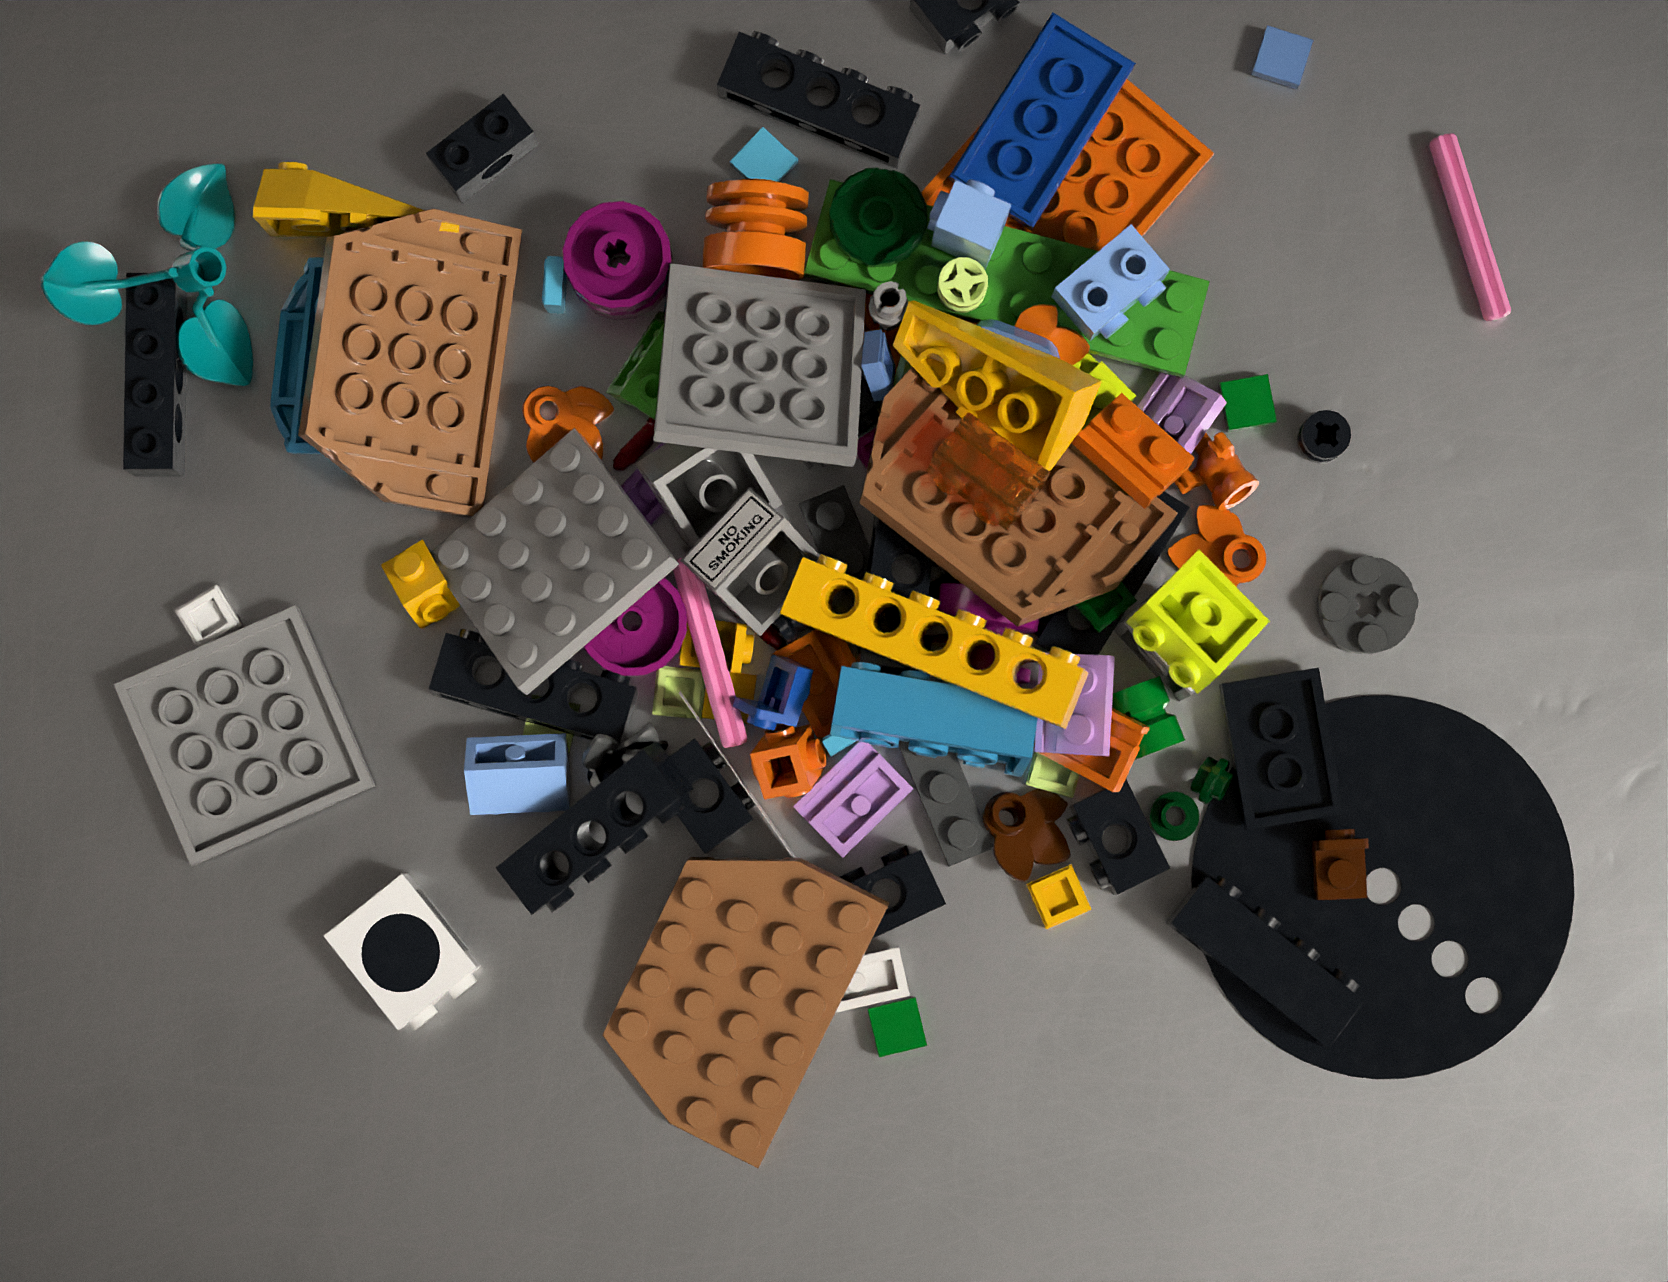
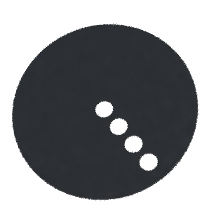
[1191,695,1574,1079]

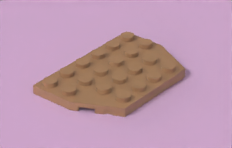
[298,209,522,518]
[859,367,1178,627]
[603,857,890,1168]

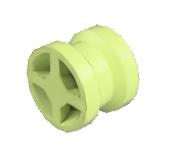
[937,257,988,313]

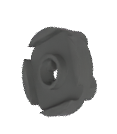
[1317,555,1419,654]

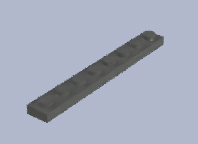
[799,485,994,867]

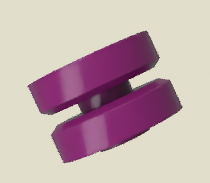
[563,201,673,320]
[583,577,687,676]

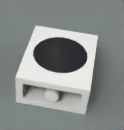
[324,873,481,1030]

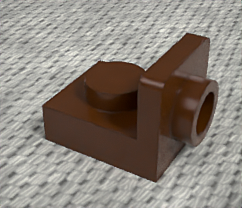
[1312,829,1369,900]

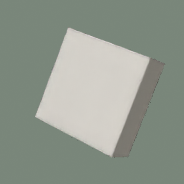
[175,585,245,648]

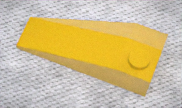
[253,162,459,238]
[893,300,1102,480]

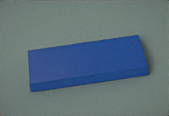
[949,12,1136,231]

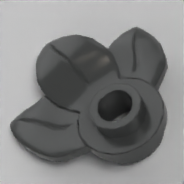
[582,722,669,788]

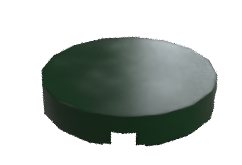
[829,168,927,267]

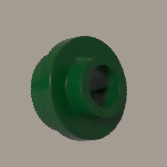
[1190,756,1233,805]
[1149,792,1199,841]

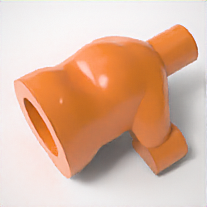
[1174,432,1259,511]

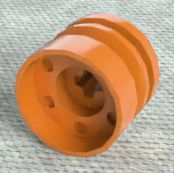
[702,179,809,281]

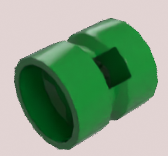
[1112,676,1185,760]

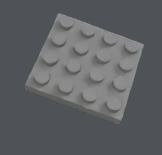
[653,263,866,467]
[431,428,679,695]
[113,605,375,866]

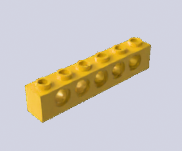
[780,554,1089,729]

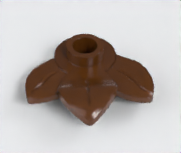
[983,789,1071,882]

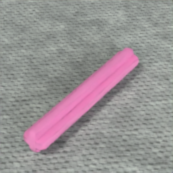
[1429,133,1511,321]
[673,558,748,748]

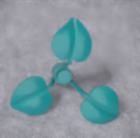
[41,164,253,386]

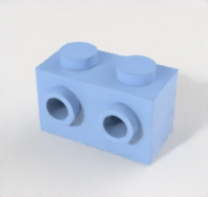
[927,180,1011,270]
[1051,224,1170,341]
[464,733,571,815]

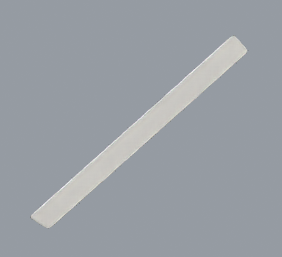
[679,691,796,858]

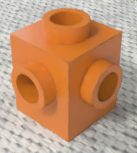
[750,724,826,800]

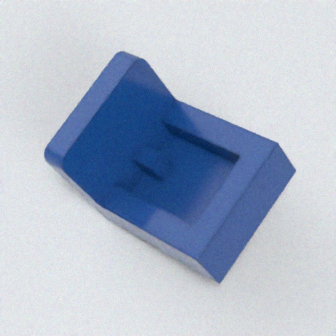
[733,654,814,730]

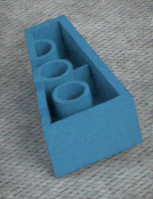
[829,662,1038,777]

